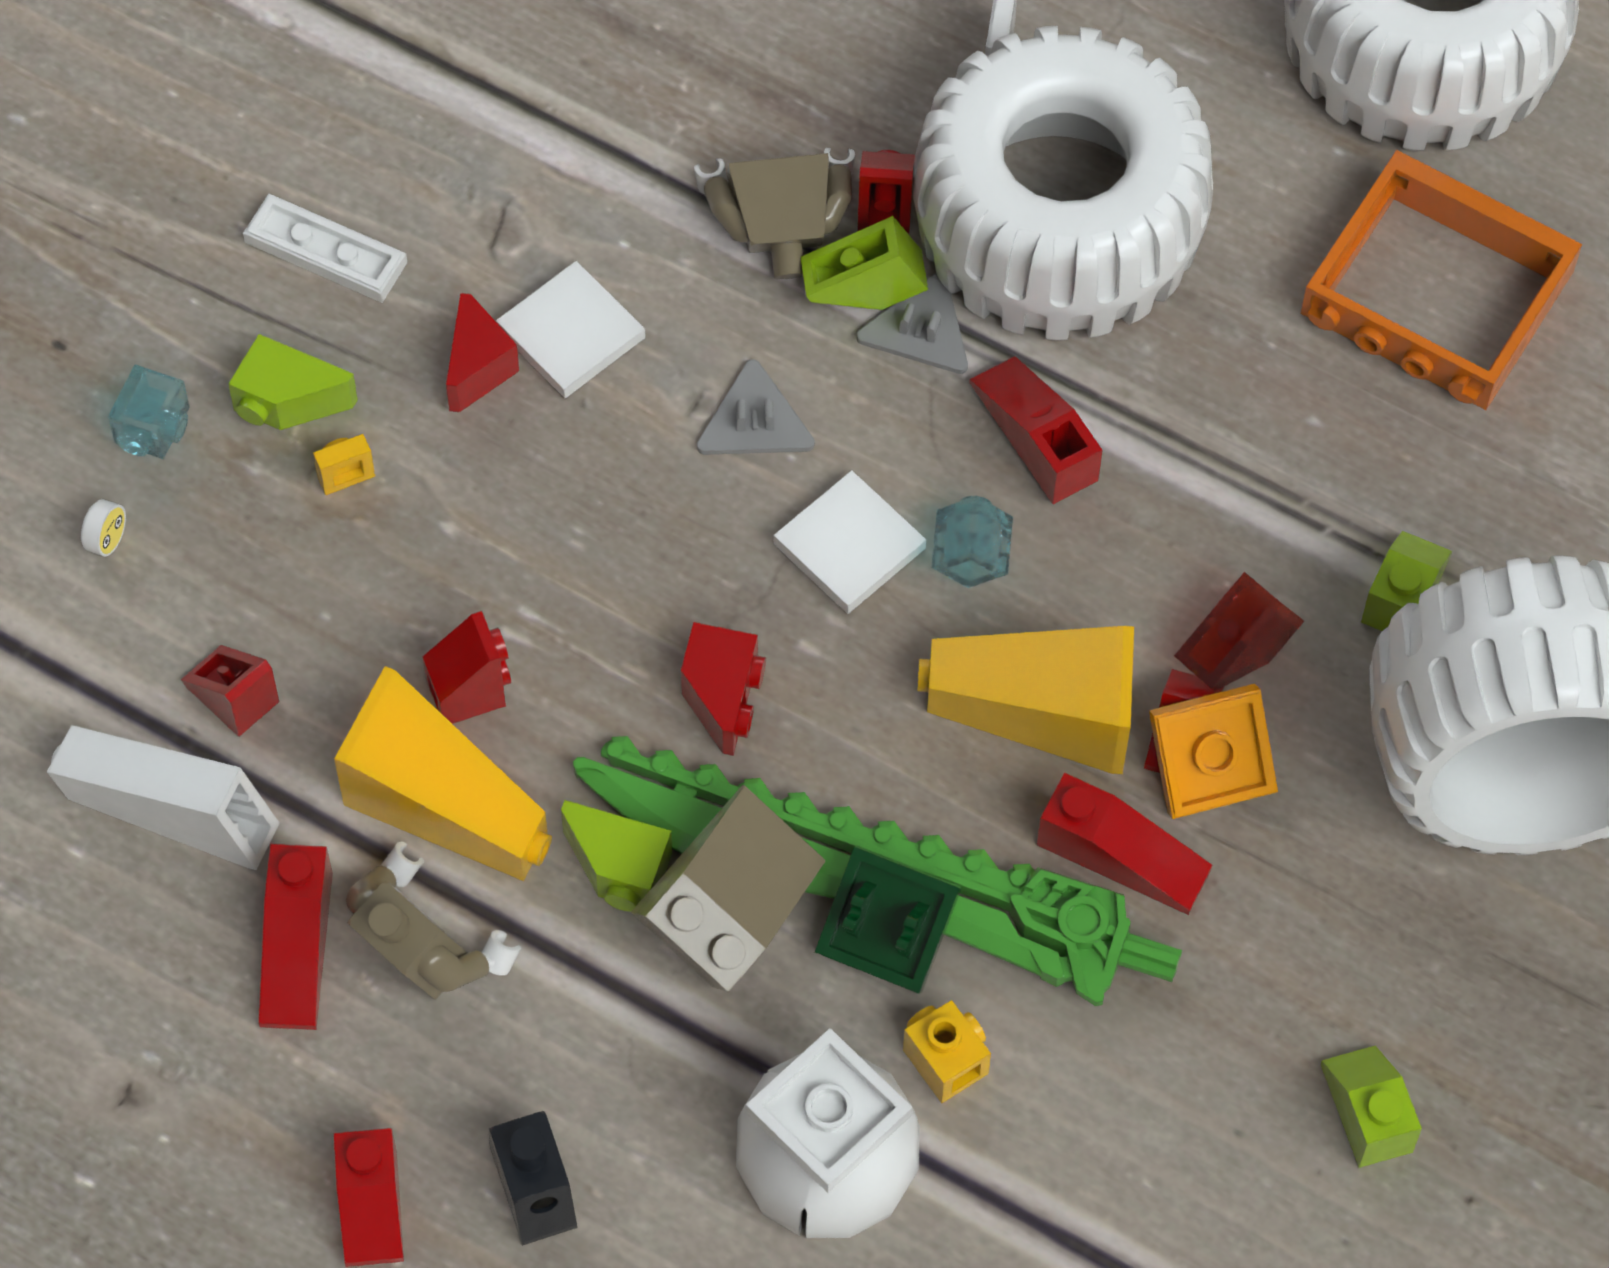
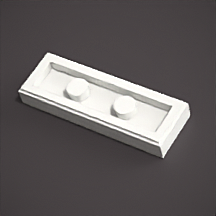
[243,194,407,303]

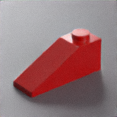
[1037,772,1213,915]
[259,844,333,1030]

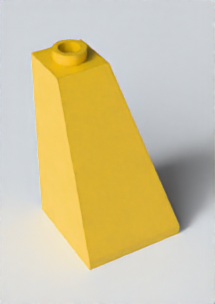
[917,626,1134,774]
[334,666,552,881]

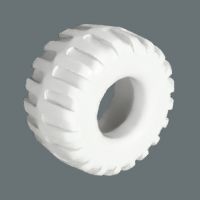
[1284,0,1579,151]
[912,26,1213,340]
[1369,556,1609,855]

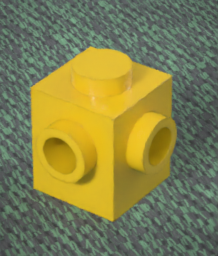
[903,1000,991,1104]

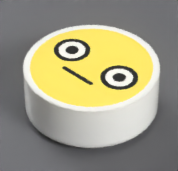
[81,499,126,557]

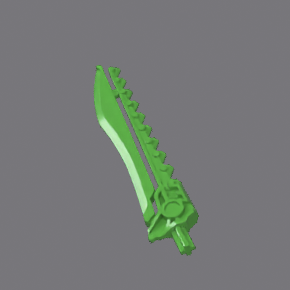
[573,736,1182,1006]

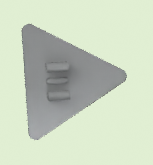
[857,273,968,374]
[697,359,815,455]

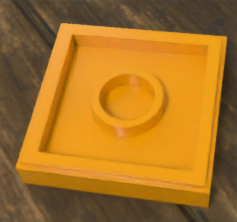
[1149,683,1278,819]

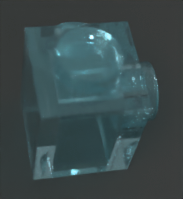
[108,364,190,460]
[931,495,1013,588]

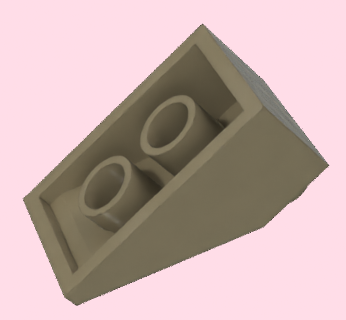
[631,785,826,992]

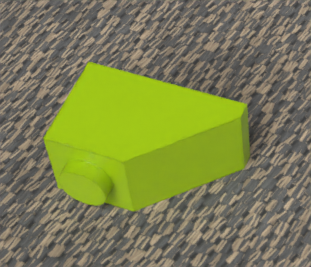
[800,216,928,310]
[228,334,358,430]
[1361,531,1452,631]
[561,800,672,912]
[1320,1045,1422,1168]

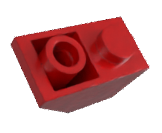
[422,611,511,724]
[681,622,766,756]

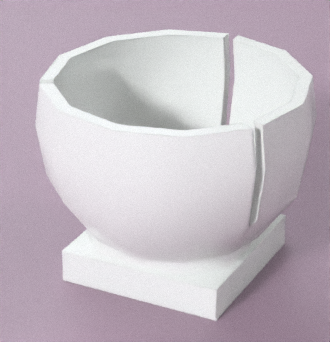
[736,1028,920,1238]

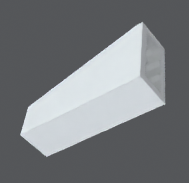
[47,725,280,870]

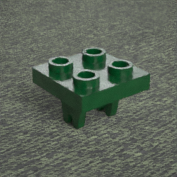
[815,846,962,994]

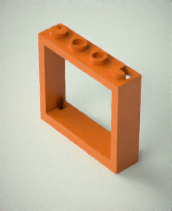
[1300,150,1582,410]

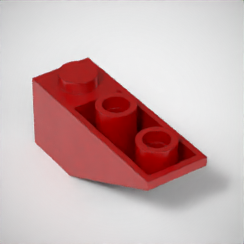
[969,356,1103,504]

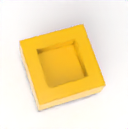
[313,434,375,496]

